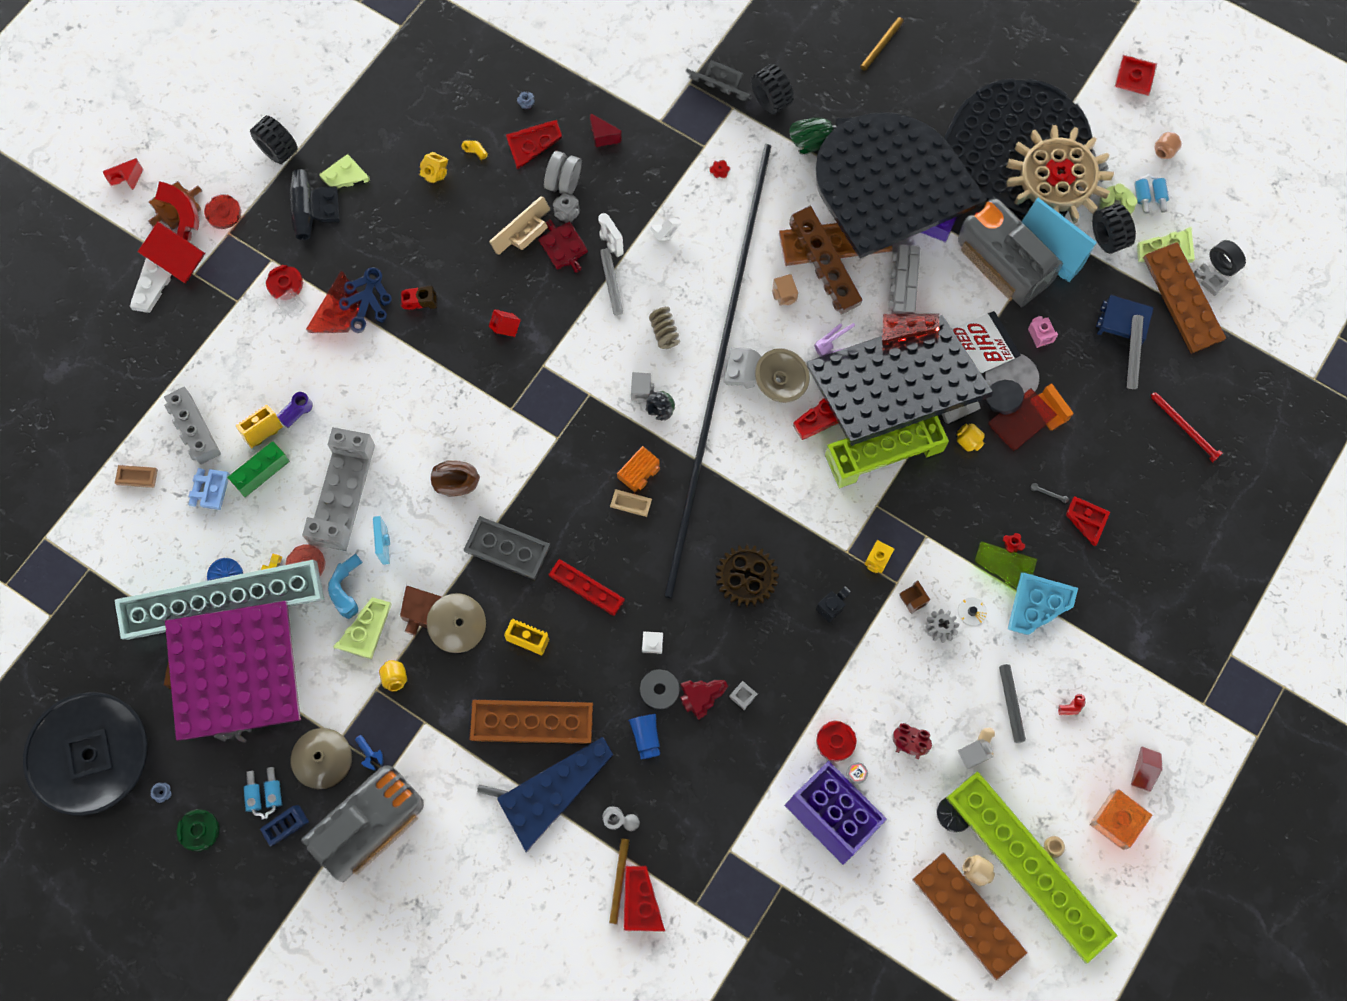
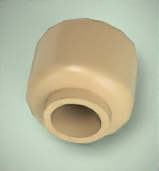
[962,855,995,886]

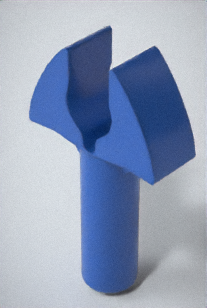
[355,735,383,771]

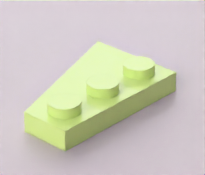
[333,597,392,660]

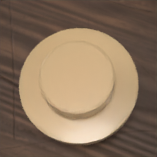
[1044,836,1065,857]

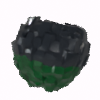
[645,391,675,421]

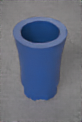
[628,714,660,759]

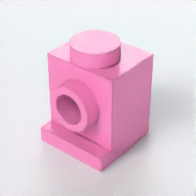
[1028,316,1058,348]

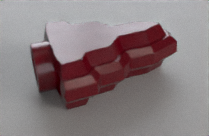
[680,680,728,720]

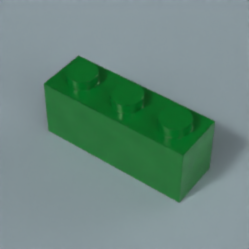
[227,441,290,498]

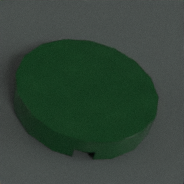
[176,809,220,851]

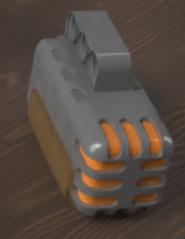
[301,765,424,882]

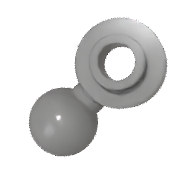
[603,806,639,831]

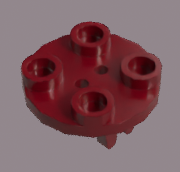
[892,723,932,760]

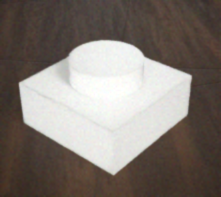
[642,632,663,654]

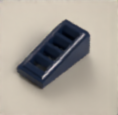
[260,805,309,846]

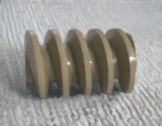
[649,307,681,349]

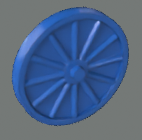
[207,558,243,581]

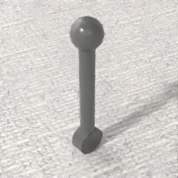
[1030,483,1069,503]

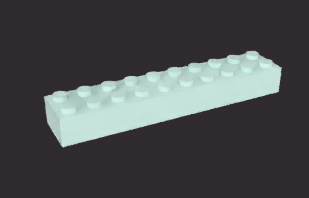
[115,560,324,640]

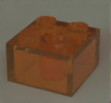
[1089,789,1153,850]

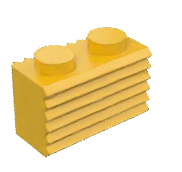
[236,405,283,449]
[504,619,549,655]

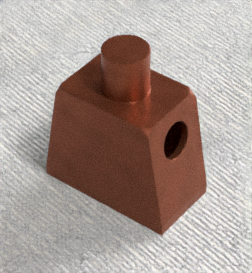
[400,585,442,636]

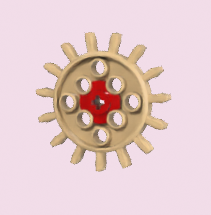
[1007,125,1114,223]

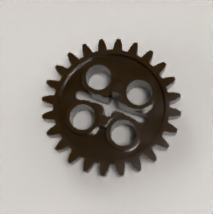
[715,544,779,608]

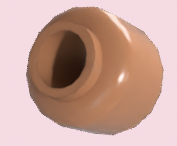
[1154,132,1182,159]

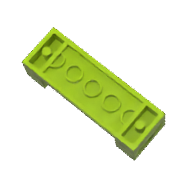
[825,416,949,489]

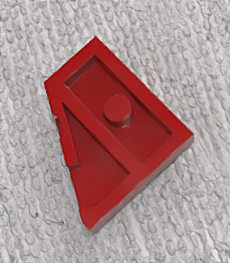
[1066,496,1110,546]

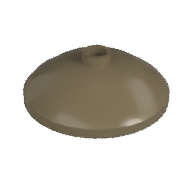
[755,348,810,403]
[427,593,486,653]
[291,728,352,789]

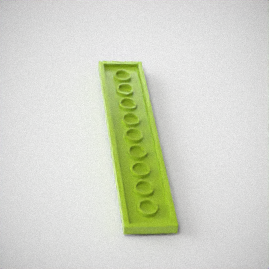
[946,771,1118,963]

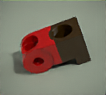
[401,286,437,310]

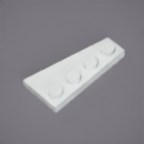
[130,258,171,313]

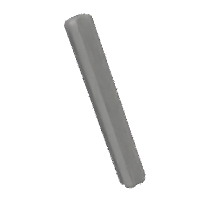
[600,248,623,316]
[1127,315,1144,389]

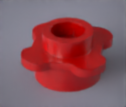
[1003,533,1025,553]

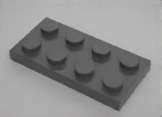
[464,516,551,580]

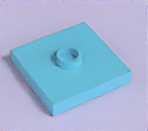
[373,516,390,565]

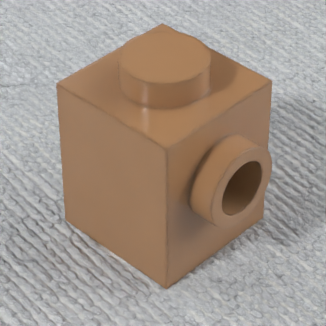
[772,274,798,306]

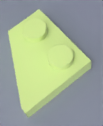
[319,154,370,189]

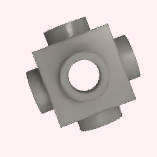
[553,192,580,223]

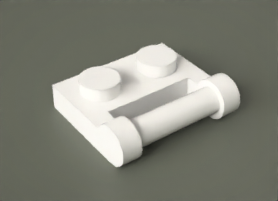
[598,213,623,257]

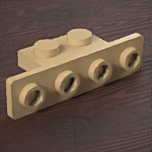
[490,196,550,255]

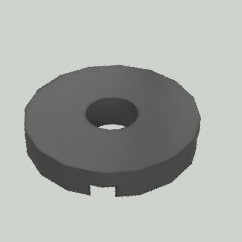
[640,669,680,709]

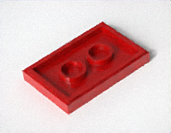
[138,221,206,283]

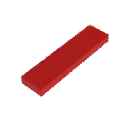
[549,559,625,616]

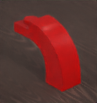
[155,181,199,242]

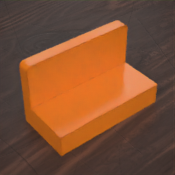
[1030,384,1074,430]

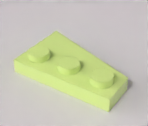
[1137,227,1195,263]

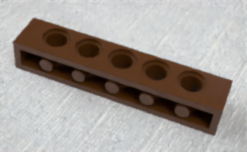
[789,205,863,315]

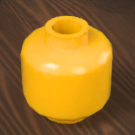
[956,424,985,451]
[379,660,407,691]

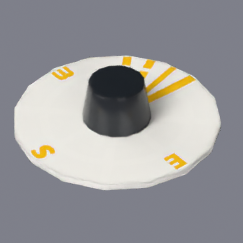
[958,597,987,626]

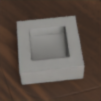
[729,681,757,710]

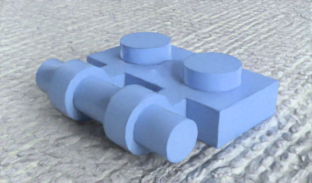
[188,468,230,510]

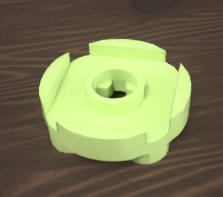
[1099,184,1137,215]

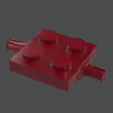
[539,220,588,272]

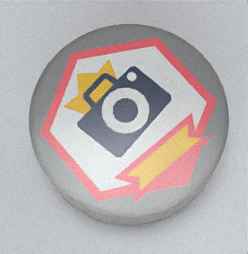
[847,762,868,784]

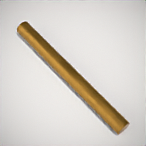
[860,17,904,71]
[609,839,629,924]

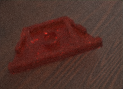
[306,271,362,333]

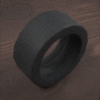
[1209,240,1246,276]

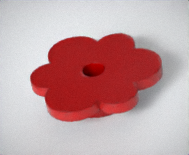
[709,160,730,178]

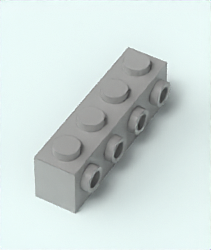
[164,386,221,465]

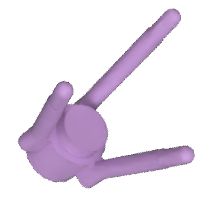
[814,323,855,357]

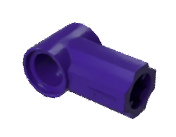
[276,392,313,428]

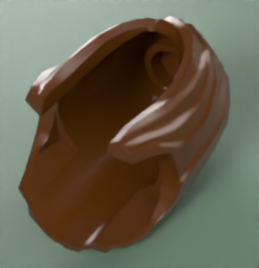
[431,460,480,497]

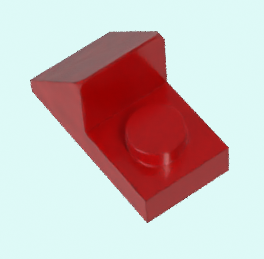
[102,158,143,190]

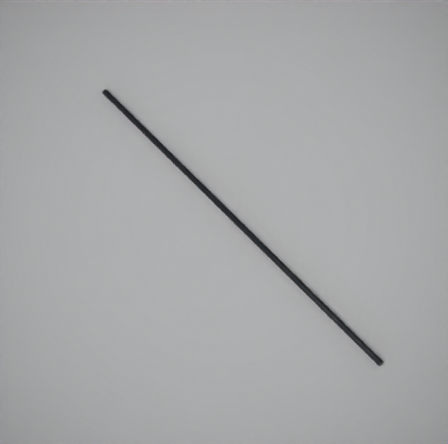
[664,144,772,598]

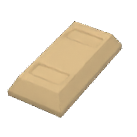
[610,489,652,517]

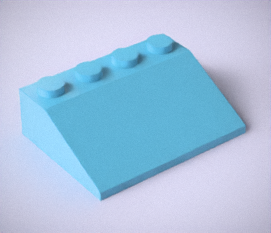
[1022,198,1097,282]

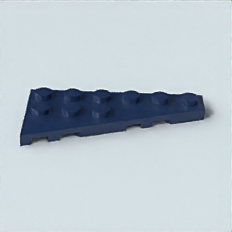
[496,737,613,853]

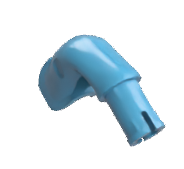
[328,553,363,619]

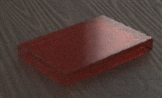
[988,388,1057,451]

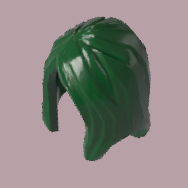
[789,118,834,154]

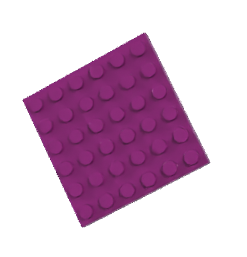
[165,601,301,741]

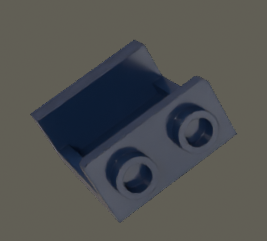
[1096,295,1154,345]

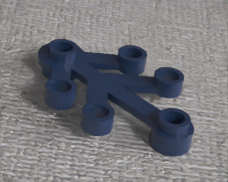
[339,267,392,333]

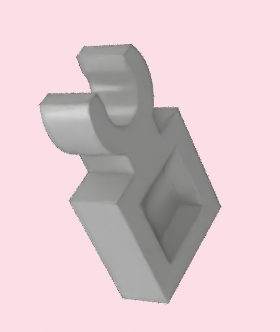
[1194,263,1229,296]

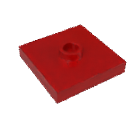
[1114,55,1157,96]

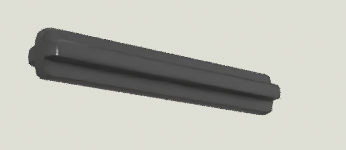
[999,664,1026,743]

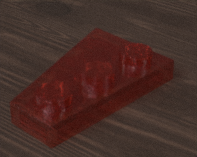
[882,314,939,346]

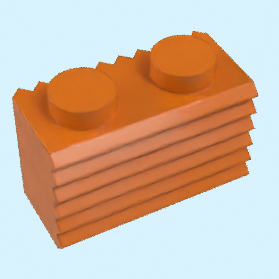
[617,446,660,492]

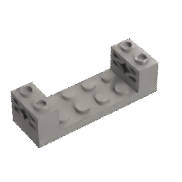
[302,427,375,551]

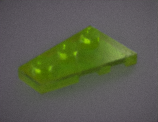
[975,541,1037,589]

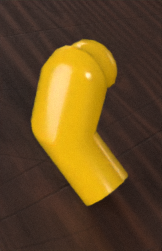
[462,141,488,160]

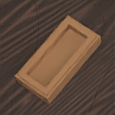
[115,465,158,488]

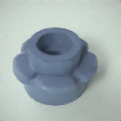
[517,92,534,109]
[151,783,171,803]

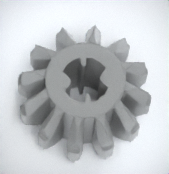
[925,609,959,643]

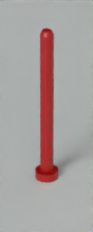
[1151,392,1223,462]

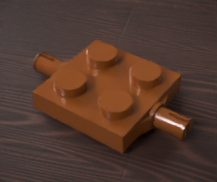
[148,181,202,230]

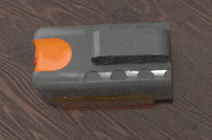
[958,199,1063,307]

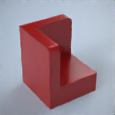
[488,310,521,337]

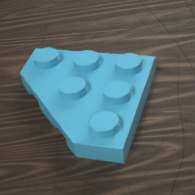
[1007,573,1078,635]

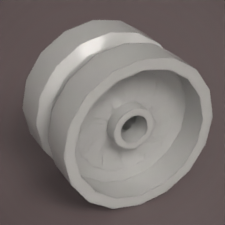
[544,151,582,195]

